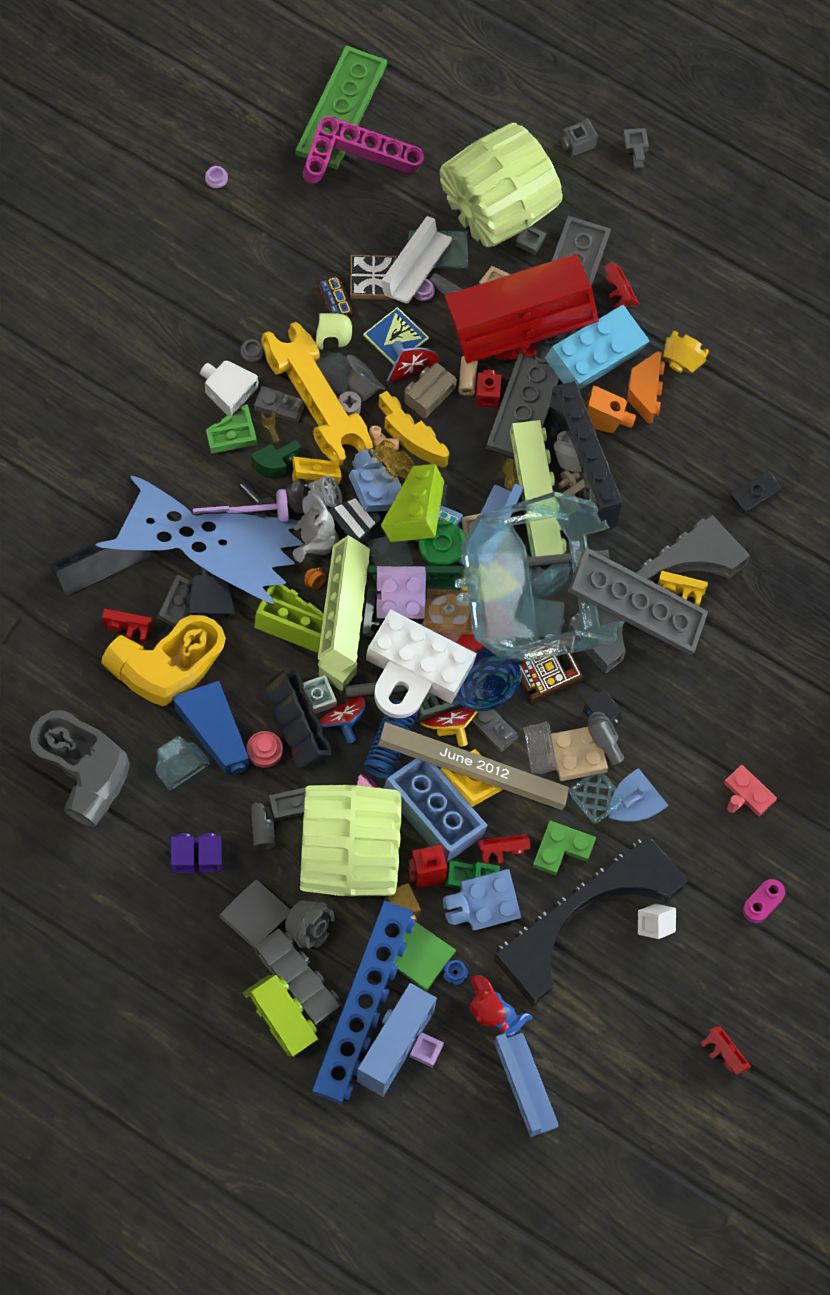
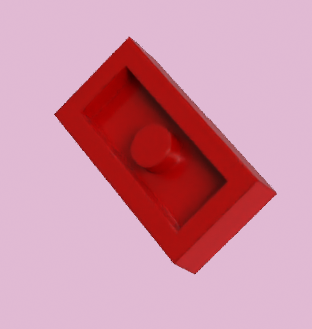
[605,262,640,308]
[102,609,153,643]
[477,834,530,864]
[701,1026,751,1075]

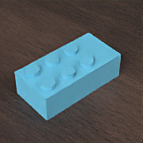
[545,305,650,390]

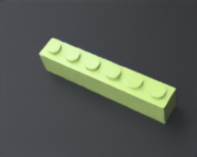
[510,420,566,557]
[318,535,370,672]

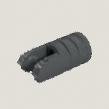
[251,802,275,850]

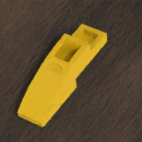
[379,391,449,468]

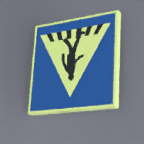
[363,307,429,365]

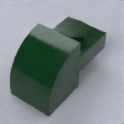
[251,440,301,479]

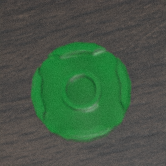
[419,520,466,566]

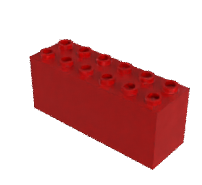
[445,254,599,364]

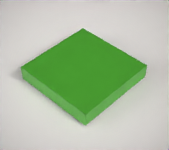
[386,922,456,991]

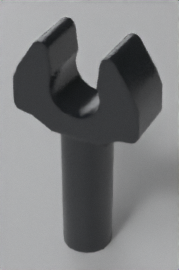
[239,481,276,519]

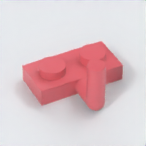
[724,765,777,817]

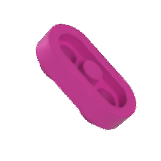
[743,879,785,923]

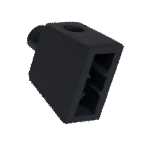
[184,565,234,620]

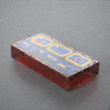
[317,275,354,318]

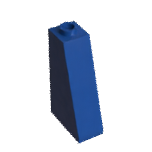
[173,681,249,774]

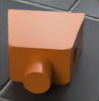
[584,386,636,433]

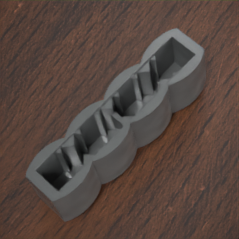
[254,929,341,1028]

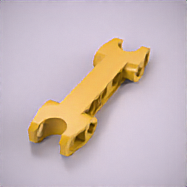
[261,322,373,467]

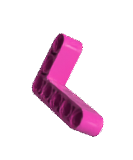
[303,116,424,184]

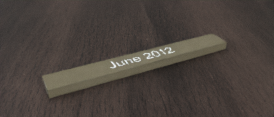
[378,722,569,810]

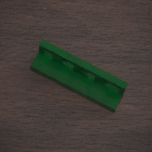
[368,566,464,599]

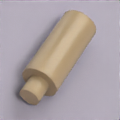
[458,356,478,396]

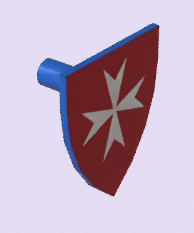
[319,696,366,743]

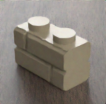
[404,363,457,418]

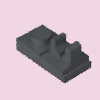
[254,386,306,423]
[470,701,519,753]

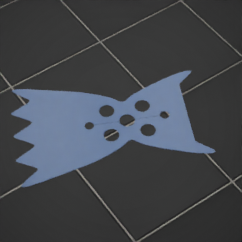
[95,476,303,603]

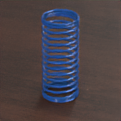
[364,700,418,779]

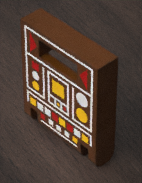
[510,636,583,703]

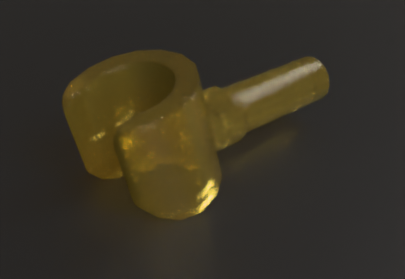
[261,410,279,444]

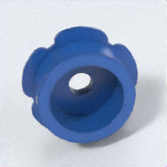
[443,960,468,984]

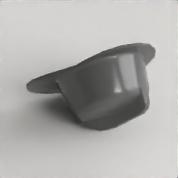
[346,355,386,401]

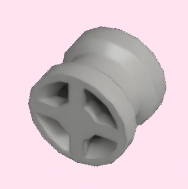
[338,391,361,415]

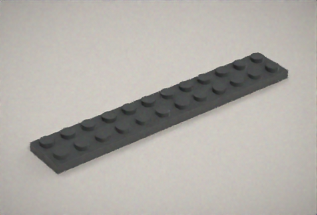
[486,216,611,457]

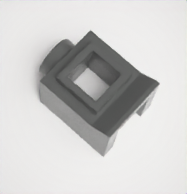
[561,118,598,157]

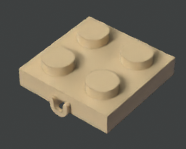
[548,727,608,781]

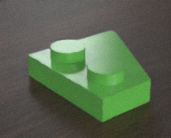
[206,404,257,453]

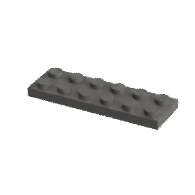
[568,548,708,655]

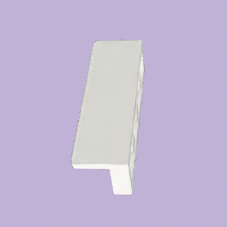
[381,216,452,303]

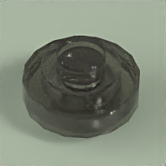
[286,479,311,514]

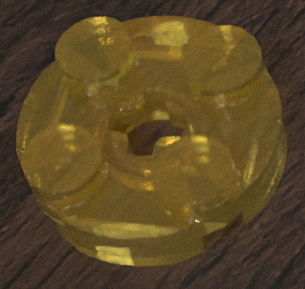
[373,440,416,480]

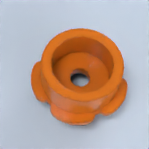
[305,568,327,590]

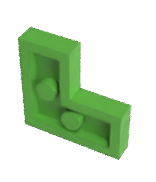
[533,821,596,875]

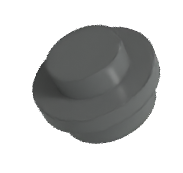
[241,339,264,362]

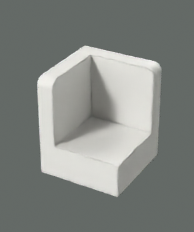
[638,904,676,939]

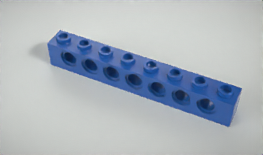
[312,901,416,1105]

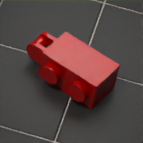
[407,845,447,890]

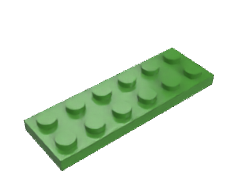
[296,46,387,169]

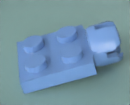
[349,449,402,512]
[443,869,521,930]

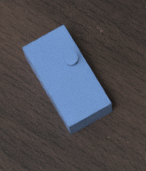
[384,758,487,863]
[357,983,437,1097]

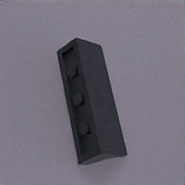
[49,532,151,596]

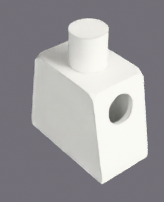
[200,361,258,417]

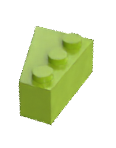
[254,584,324,653]

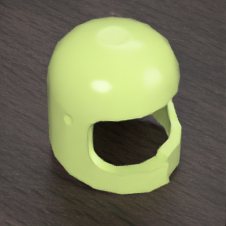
[316,313,352,350]

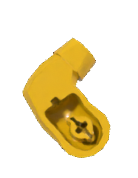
[101,615,226,706]

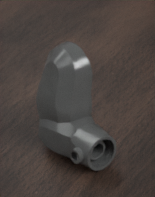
[30,710,130,827]

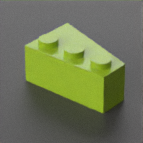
[381,464,444,542]
[242,975,318,1056]

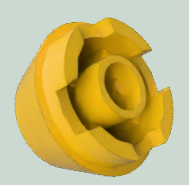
[663,331,709,374]

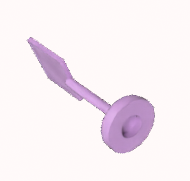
[193,489,288,522]

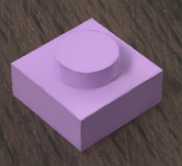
[410,1032,444,1068]

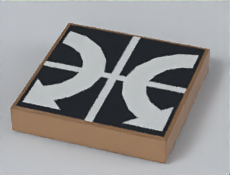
[350,255,396,300]

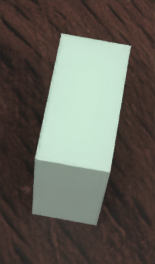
[303,675,337,714]

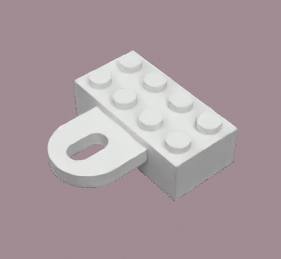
[366,609,476,718]

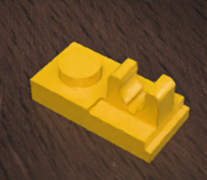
[292,456,342,485]
[658,571,708,606]

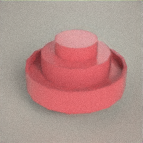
[247,731,283,768]

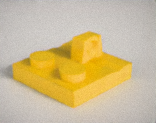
[440,749,503,807]

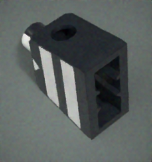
[328,496,384,545]

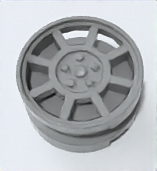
[308,475,342,510]

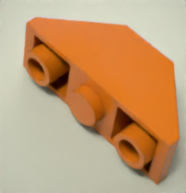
[627,352,665,424]

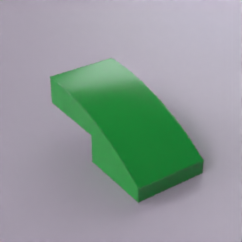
[445,860,500,889]

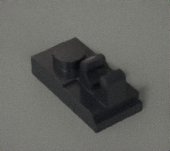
[359,589,379,641]

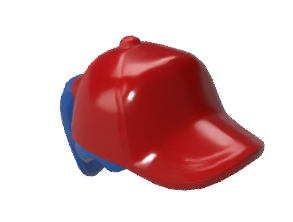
[470,976,533,1036]

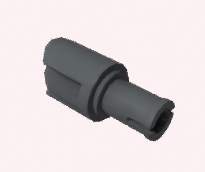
[588,712,624,765]

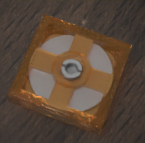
[423,589,476,634]

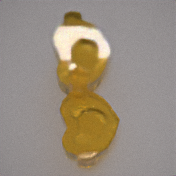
[502,458,519,491]

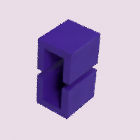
[171,833,222,873]

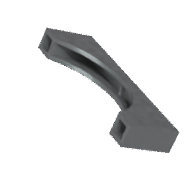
[568,515,750,674]

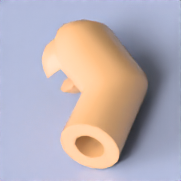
[369,426,399,450]

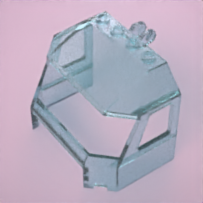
[455,492,624,661]

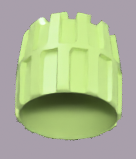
[440,123,563,247]
[300,785,401,896]

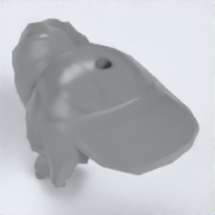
[293,494,339,563]

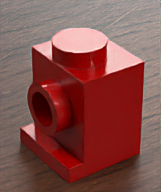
[475,370,501,408]

